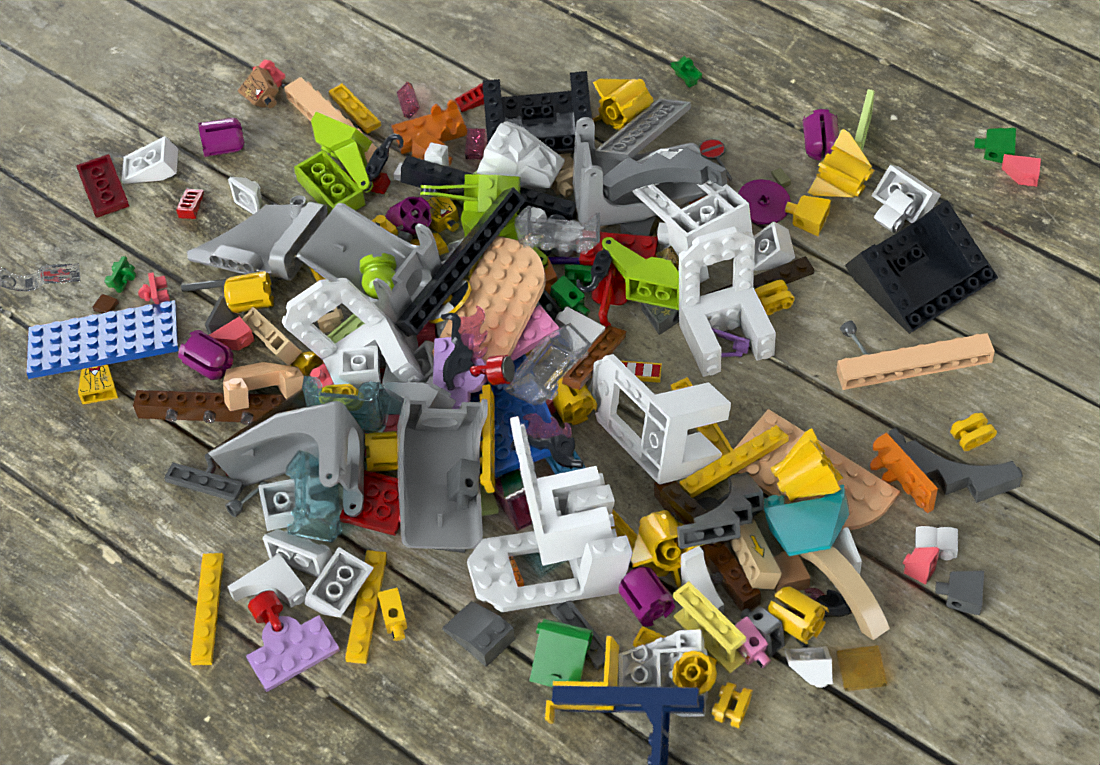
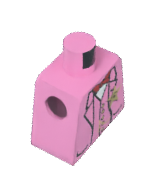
[734,616,771,668]

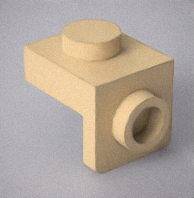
[317,307,344,333]

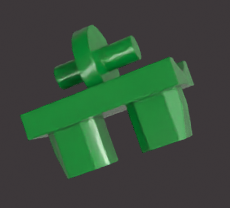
[670,56,702,88]
[104,256,136,293]
[564,264,592,287]

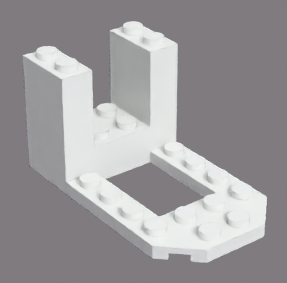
[632,148,752,283]
[679,226,776,377]
[282,278,425,420]
[590,354,731,484]
[510,417,617,565]
[467,485,632,612]

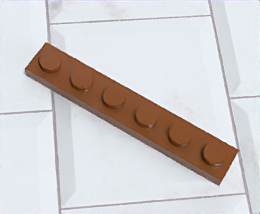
[562,325,627,390]

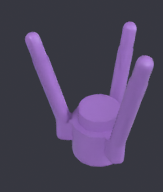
[711,327,750,357]

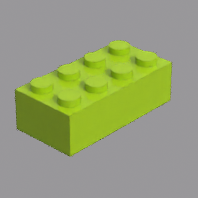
[294,150,366,214]

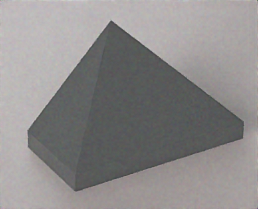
[205,296,233,335]

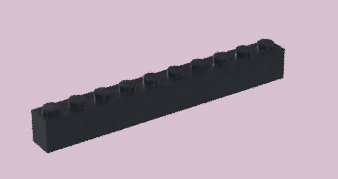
[400,155,577,227]
[395,187,526,337]

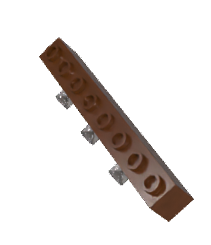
[133,390,286,425]
[654,480,761,612]

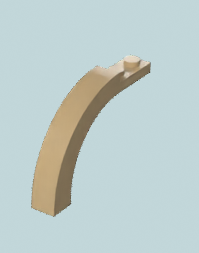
[242,307,302,366]
[798,546,890,640]

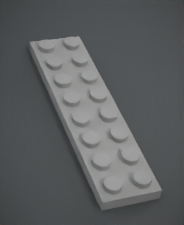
[595,98,691,162]

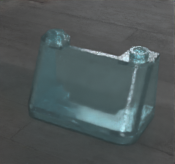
[302,376,391,433]
[286,450,342,543]

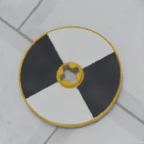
[428,279,471,323]

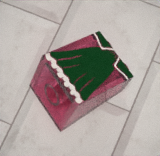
[493,468,538,531]

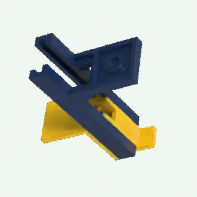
[545,636,705,765]

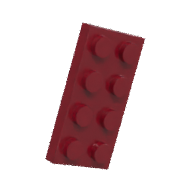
[76,154,130,218]

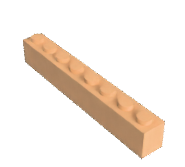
[284,77,377,164]
[837,333,995,390]

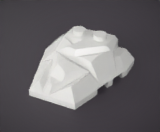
[477,121,565,188]
[619,630,708,717]

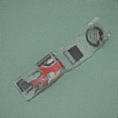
[0,263,81,292]

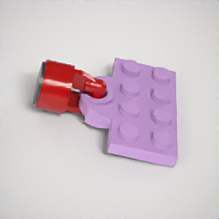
[433,335,515,409]
[246,590,340,692]

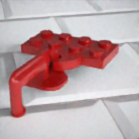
[579,231,659,330]

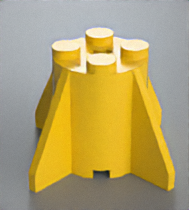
[592,79,654,130]
[808,129,875,197]
[770,428,843,502]
[631,510,705,587]

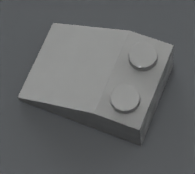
[383,382,456,409]

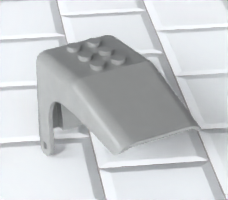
[573,117,708,228]
[296,203,442,323]
[397,397,488,549]
[208,401,365,517]

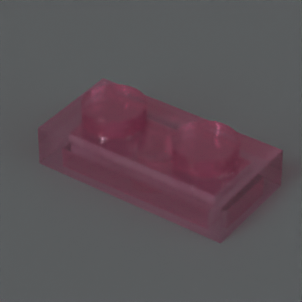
[397,82,420,119]
[465,128,486,159]

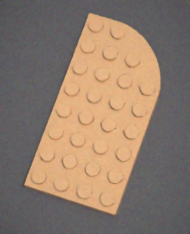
[432,236,546,362]
[733,409,900,530]

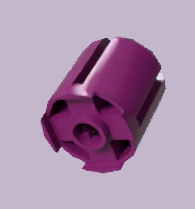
[802,109,839,161]
[198,117,245,157]
[385,196,432,236]
[178,330,234,380]
[618,567,675,627]

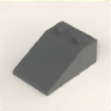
[442,601,515,667]

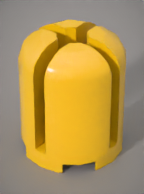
[224,271,274,313]
[546,369,597,425]
[365,431,398,472]
[768,587,829,644]

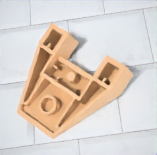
[223,362,304,411]

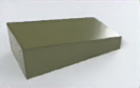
[771,168,791,188]

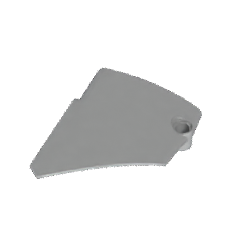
[187,195,327,281]

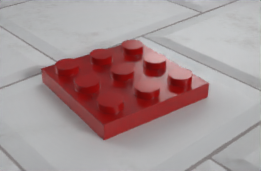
[339,470,400,536]

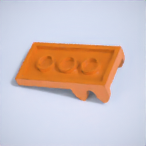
[391,100,468,154]
[870,432,938,513]

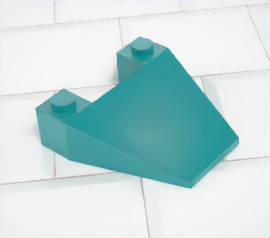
[764,484,849,556]

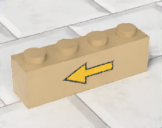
[730,519,782,589]

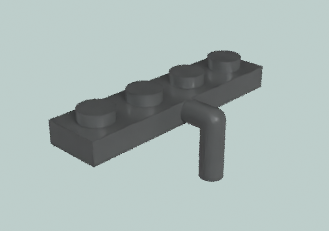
[164,453,244,501]
[550,600,606,671]

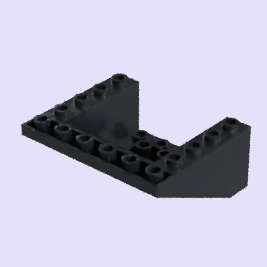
[482,71,595,154]
[845,200,998,334]

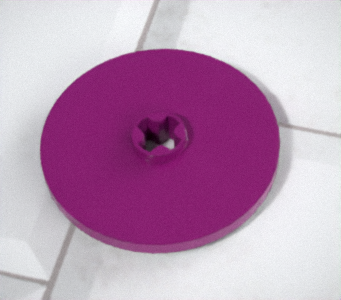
[738,179,791,225]

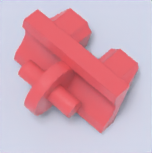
[253,59,286,87]
[138,272,170,305]

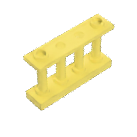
[673,581,746,674]

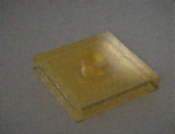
[836,645,887,692]

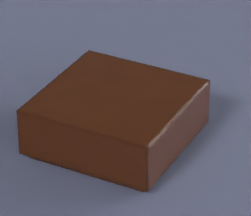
[92,294,119,314]

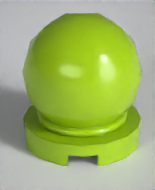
[359,253,397,299]

